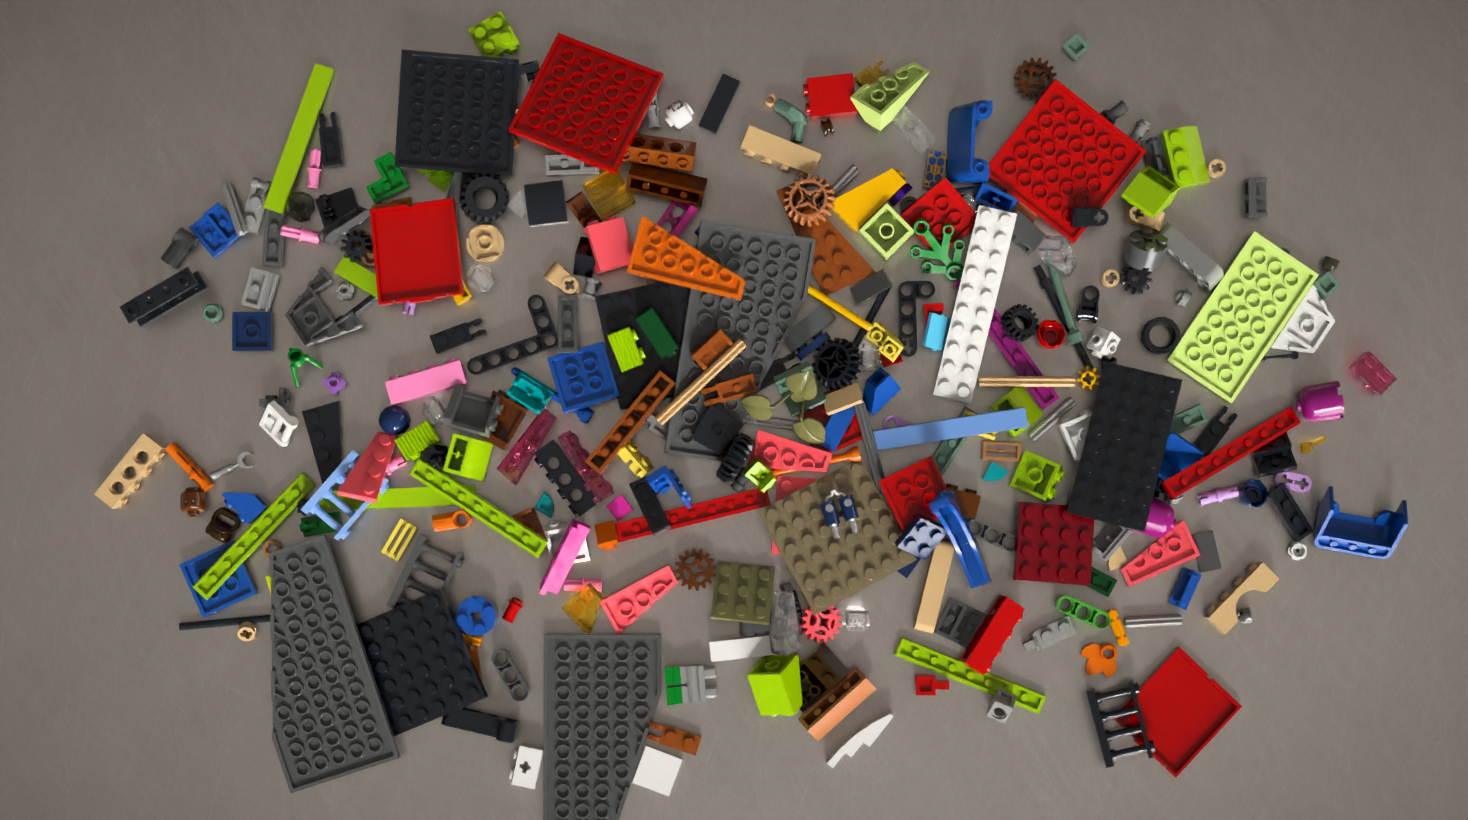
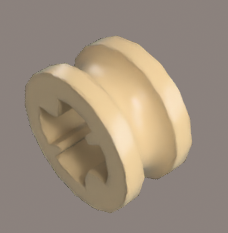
[1207,159,1226,178]
[1101,269,1120,287]
[237,621,257,641]

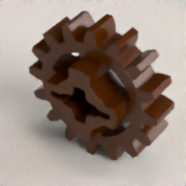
[1014,57,1057,100]
[674,548,716,591]

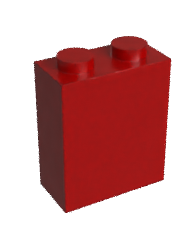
[803,73,857,120]

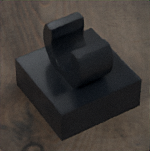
[519,60,539,82]
[420,444,448,468]

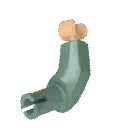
[765,94,808,143]

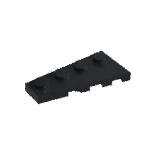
[302,401,342,484]

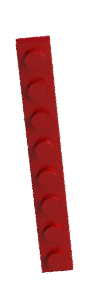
[1162,407,1301,500]
[615,488,771,542]

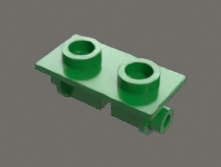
[300,511,341,537]

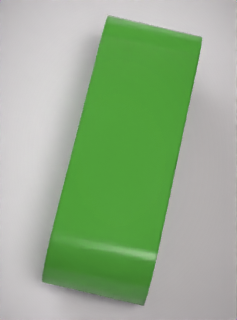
[1054,595,1111,629]

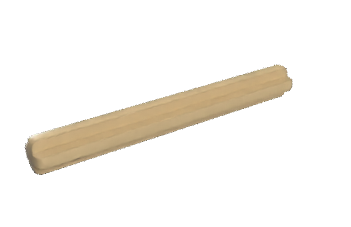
[978,376,1076,387]

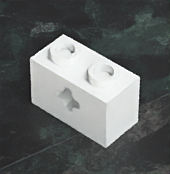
[509,744,544,789]

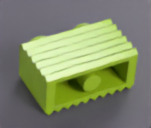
[607,326,646,372]
[394,420,441,461]

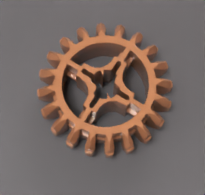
[783,174,836,227]

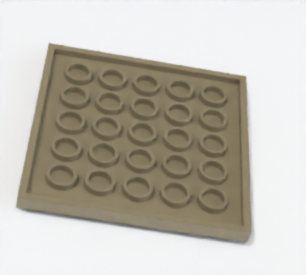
[758,460,917,616]

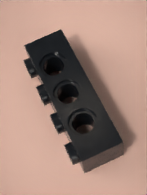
[534,440,600,516]

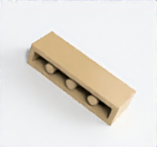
[741,125,821,179]

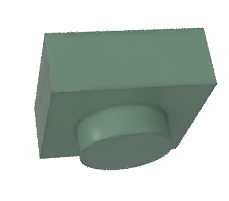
[1062,33,1090,61]
[1312,271,1341,299]

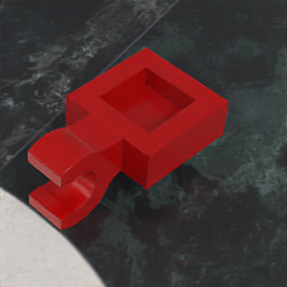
[916,675,949,695]

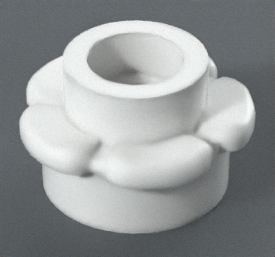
[1288,541,1307,560]

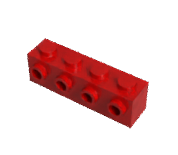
[959,595,1025,675]

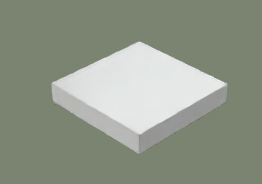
[632,745,683,796]

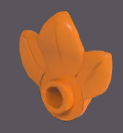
[1081,643,1118,678]

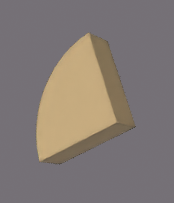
[1108,546,1128,571]

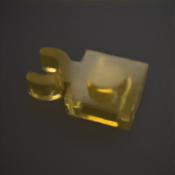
[854,61,889,88]

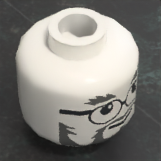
[664,100,694,129]

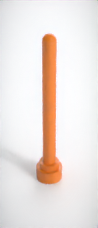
[772,446,861,477]

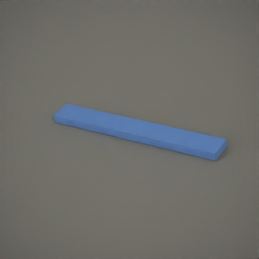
[872,407,1028,450]

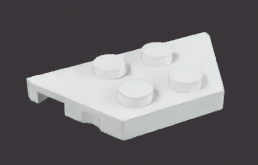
[1270,285,1335,354]

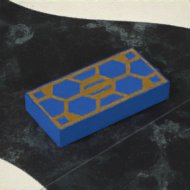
[922,149,947,189]

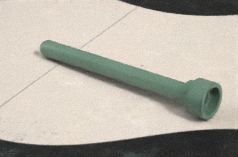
[1046,255,1084,345]

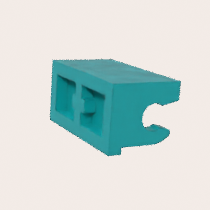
[506,371,555,415]

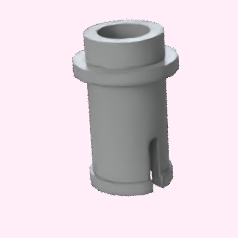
[1128,119,1151,144]

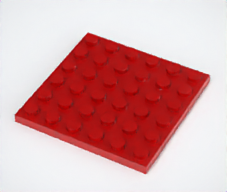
[508,33,664,175]
[988,79,1147,243]

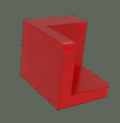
[922,303,944,329]

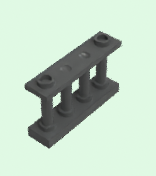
[386,534,465,609]

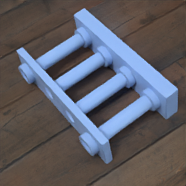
[301,450,389,540]

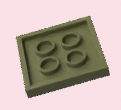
[711,561,775,625]

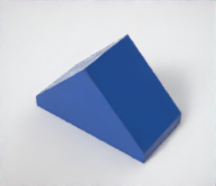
[975,182,1018,213]

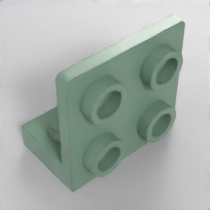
[773,361,827,417]

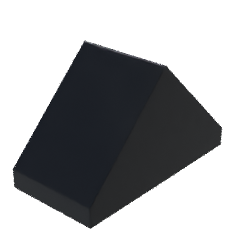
[573,237,595,278]

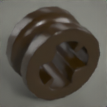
[820,118,835,137]

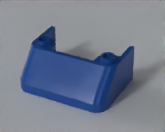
[1314,486,1408,559]

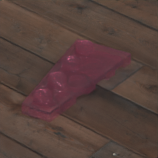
[496,408,557,486]
[557,430,614,505]

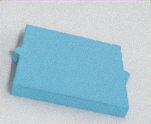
[922,312,951,352]

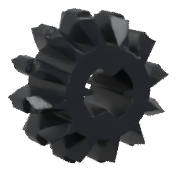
[340,230,373,263]
[1119,265,1153,295]

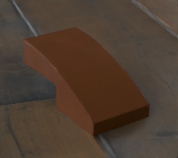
[566,191,602,228]

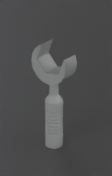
[210,451,254,480]

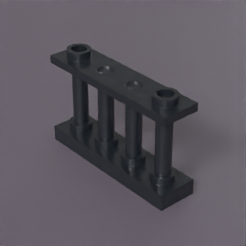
[120,267,209,327]
[1086,679,1156,768]

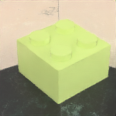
[859,203,914,260]

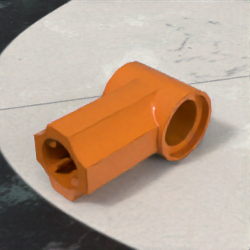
[432,510,473,532]

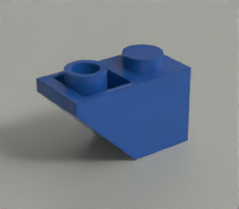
[863,367,901,415]
[222,492,269,524]

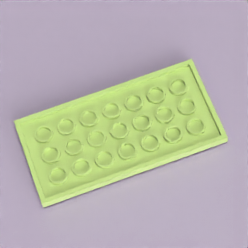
[1166,231,1319,403]

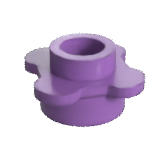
[322,371,346,395]

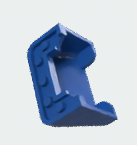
[946,100,993,185]

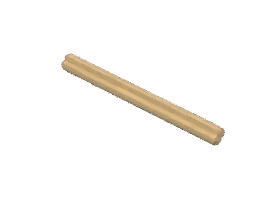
[655,339,746,425]

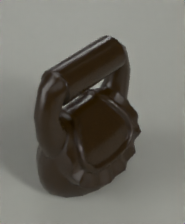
[205,507,240,543]

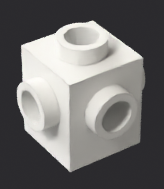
[1086,326,1121,359]

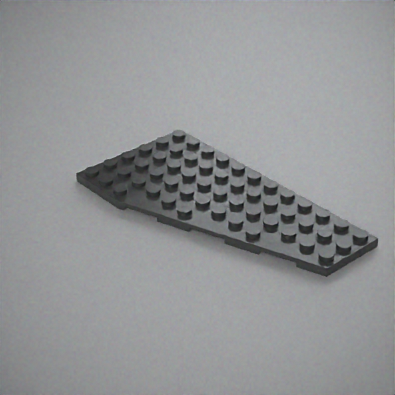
[664,220,816,461]
[269,534,401,793]
[543,634,661,820]

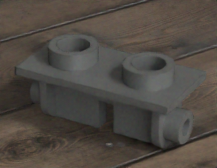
[1141,137,1169,175]

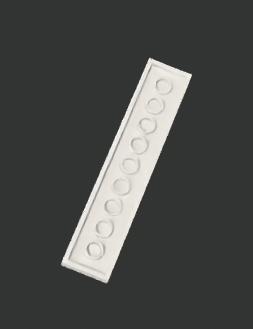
[933,205,1017,404]

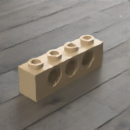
[94,433,166,509]

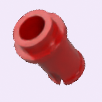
[502,597,523,623]

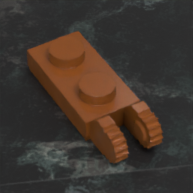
[700,373,758,406]
[646,721,702,755]

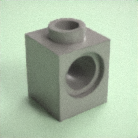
[986,688,1016,723]

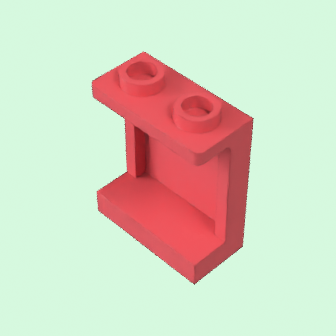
[583,216,633,274]

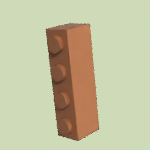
[798,667,876,741]

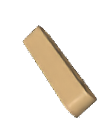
[914,538,955,634]

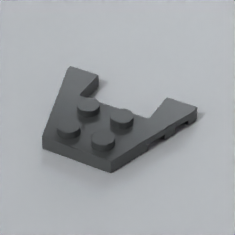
[285,267,363,347]

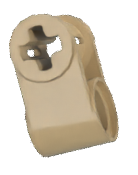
[1125,206,1165,233]
[543,262,580,295]

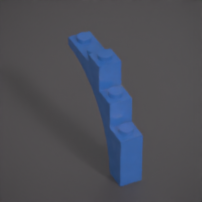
[929,489,992,588]

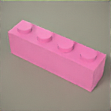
[385,358,469,405]

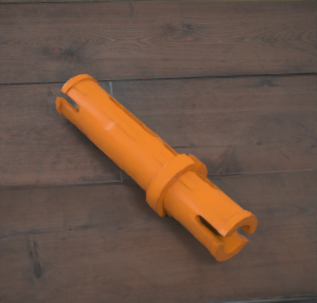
[165,442,214,492]

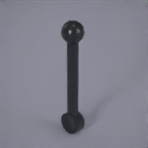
[1260,351,1299,362]

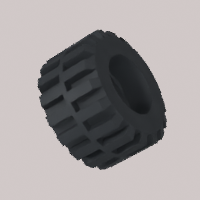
[459,173,510,224]

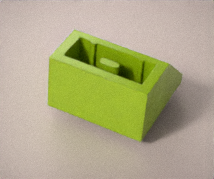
[1121,165,1180,218]
[989,387,1043,437]
[443,433,494,481]

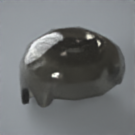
[286,191,315,223]

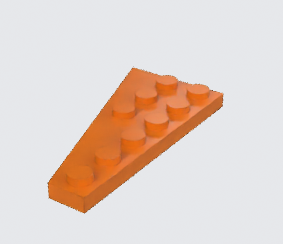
[627,216,746,300]

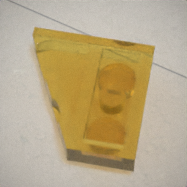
[562,582,603,634]

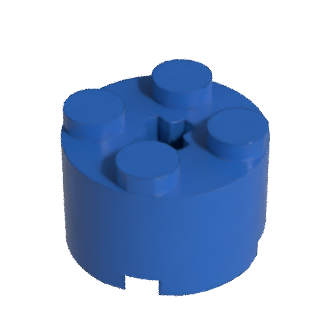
[456,595,498,636]

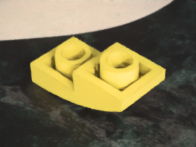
[866,321,905,362]

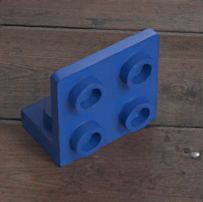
[1159,431,1204,480]
[645,465,692,509]

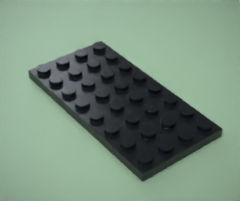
[1067,362,1182,533]

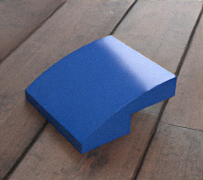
[189,202,240,258]

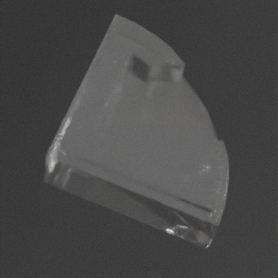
[508,192,527,219]
[962,193,979,213]

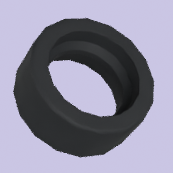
[1141,317,1180,354]

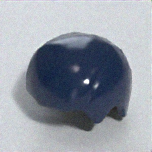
[378,405,411,435]
[1239,478,1267,508]

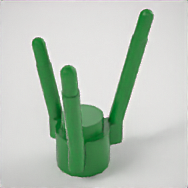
[288,348,323,388]

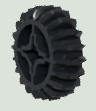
[811,338,863,390]
[716,433,755,484]

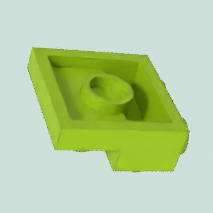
[468,11,521,58]
[1009,450,1064,502]

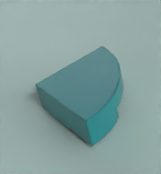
[982,462,1009,481]
[534,492,554,518]

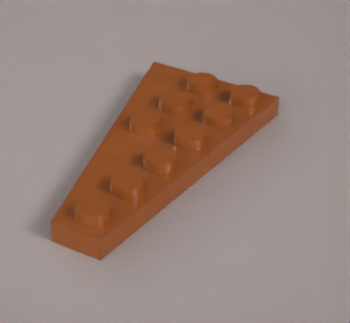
[777,183,876,295]

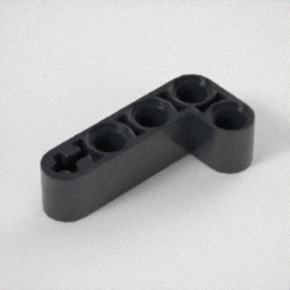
[897,281,935,358]
[441,707,520,743]

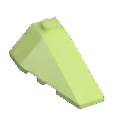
[851,62,929,131]

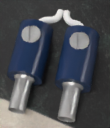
[820,490,859,539]

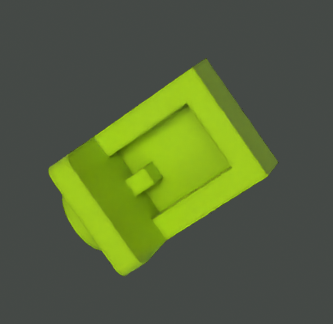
[743,458,776,493]

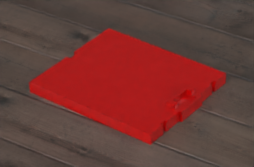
[369,198,464,306]
[1114,647,1242,778]

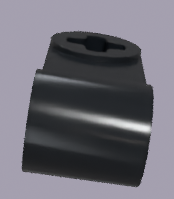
[1070,207,1109,227]
[1076,285,1100,323]

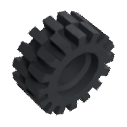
[1000,304,1039,342]

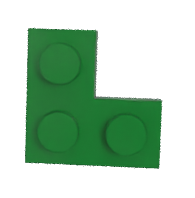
[366,152,410,205]

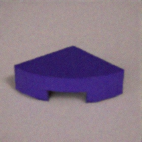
[889,183,913,206]

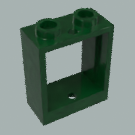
[635,306,678,359]

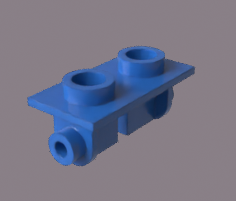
[1168,567,1201,610]

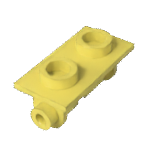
[618,441,654,478]

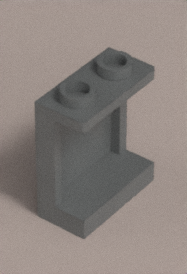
[443,384,503,438]

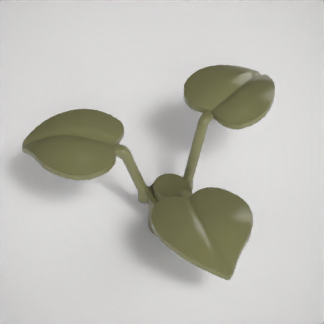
[741,368,826,444]

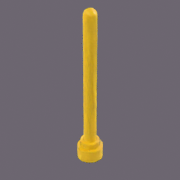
[808,284,872,331]

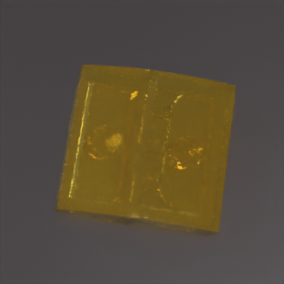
[582,171,636,221]

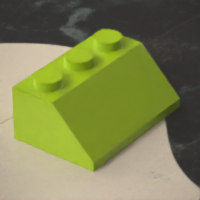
[1159,126,1210,189]

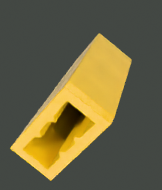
[831,168,906,233]

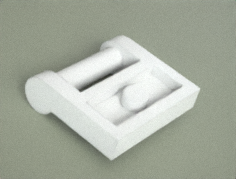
[259,400,299,447]

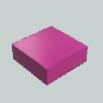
[606,494,633,521]

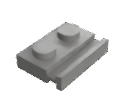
[241,267,280,312]

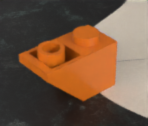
[594,520,620,551]

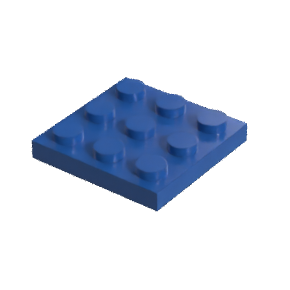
[547,342,620,414]
[179,540,258,618]

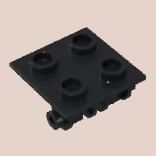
[315,187,364,228]

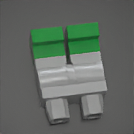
[664,664,718,706]

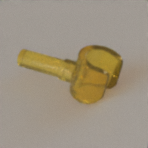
[1300,437,1327,453]

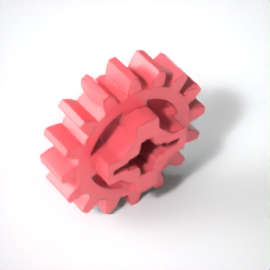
[800,604,842,643]

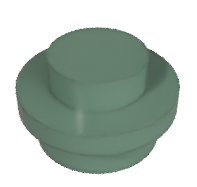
[203,303,223,323]

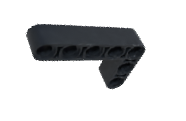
[467,294,558,376]

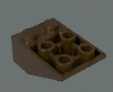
[799,642,849,712]

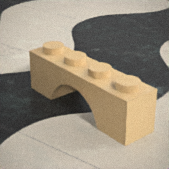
[1204,562,1279,634]

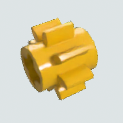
[1077,366,1102,390]

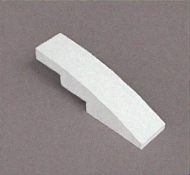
[709,633,789,662]
[826,712,893,768]

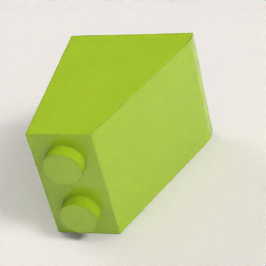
[747,654,803,717]

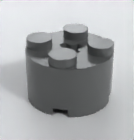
[1124,227,1168,271]

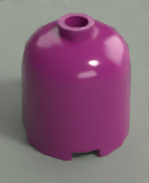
[1296,381,1344,422]
[1131,497,1176,537]

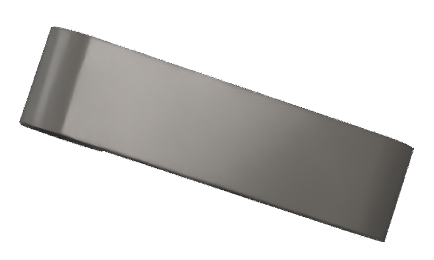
[1158,223,1224,292]

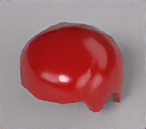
[1036,319,1066,349]

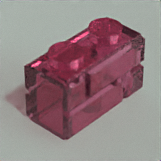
[1349,351,1397,396]

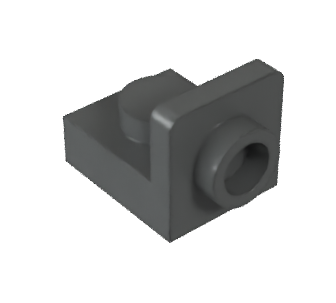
[259,387,290,408]

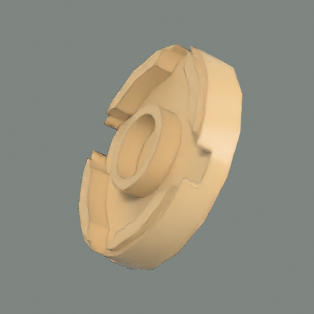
[466,224,504,262]

